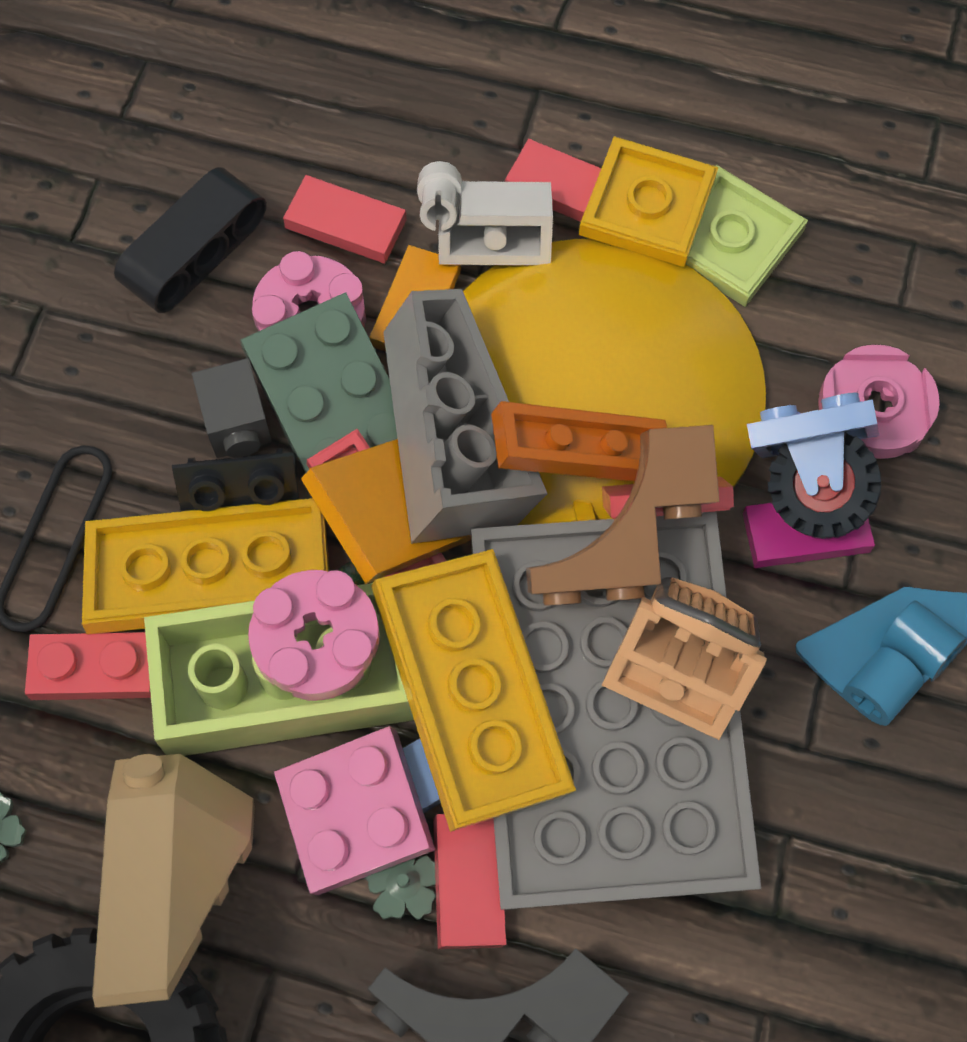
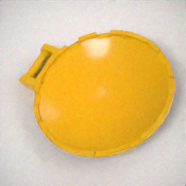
[463,238,766,525]

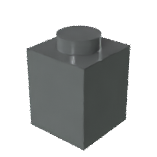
[192,358,272,458]

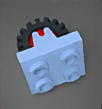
[747,393,882,539]

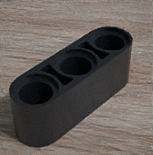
[114,167,267,313]

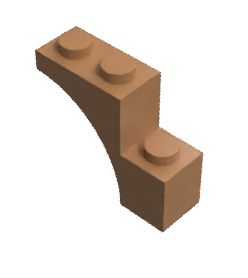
[526,425,719,605]

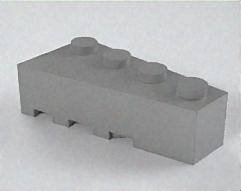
[383,289,548,544]

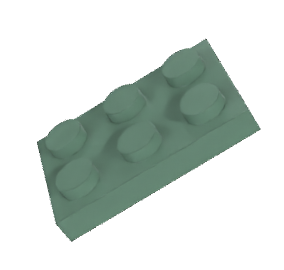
[240,292,397,474]

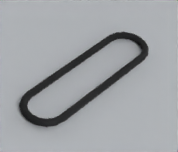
[0,445,112,632]

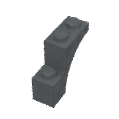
[367,948,629,1042]

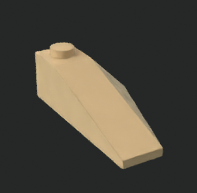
[93,754,255,1008]

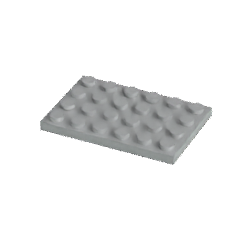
[471,511,761,910]

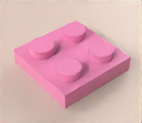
[274,726,436,895]

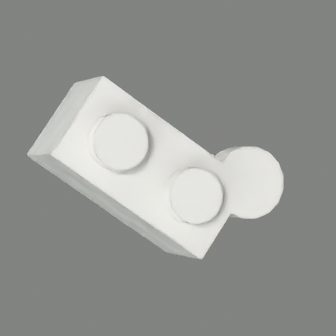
[417,161,553,265]

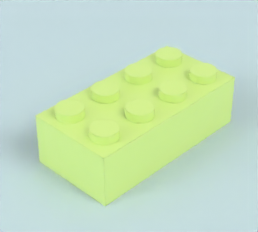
[144,583,414,756]

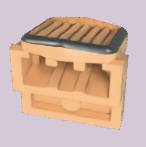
[601,577,767,740]

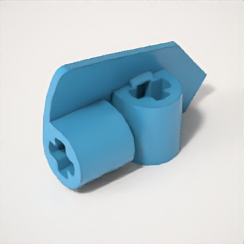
[795,587,967,726]

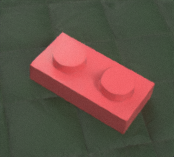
[25,632,151,700]

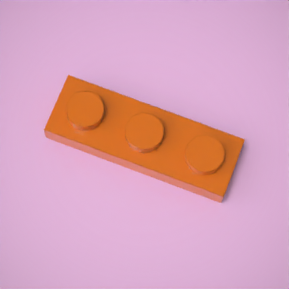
[491,401,667,481]

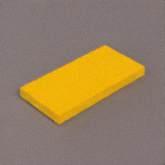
[82,498,329,635]
[371,549,576,832]

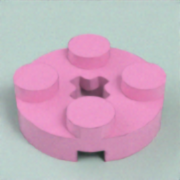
[252,251,366,331]
[818,345,939,459]
[248,570,380,701]

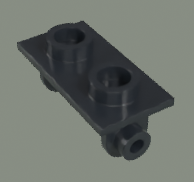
[172,448,299,511]

